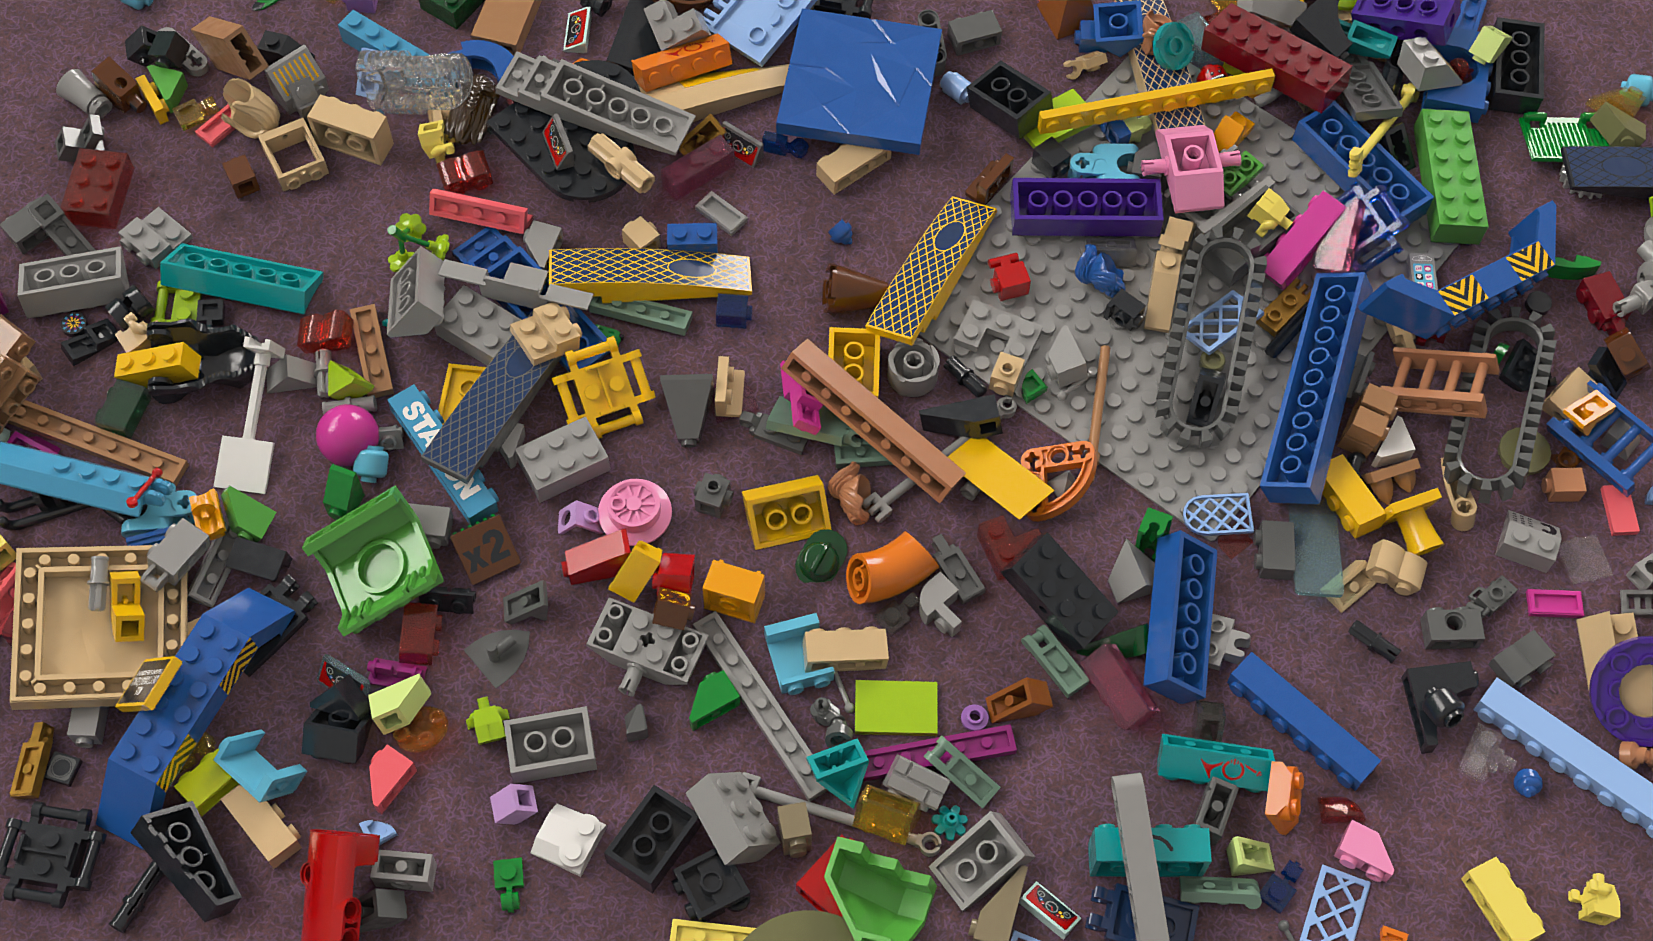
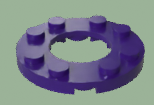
[1589,636,1653,747]

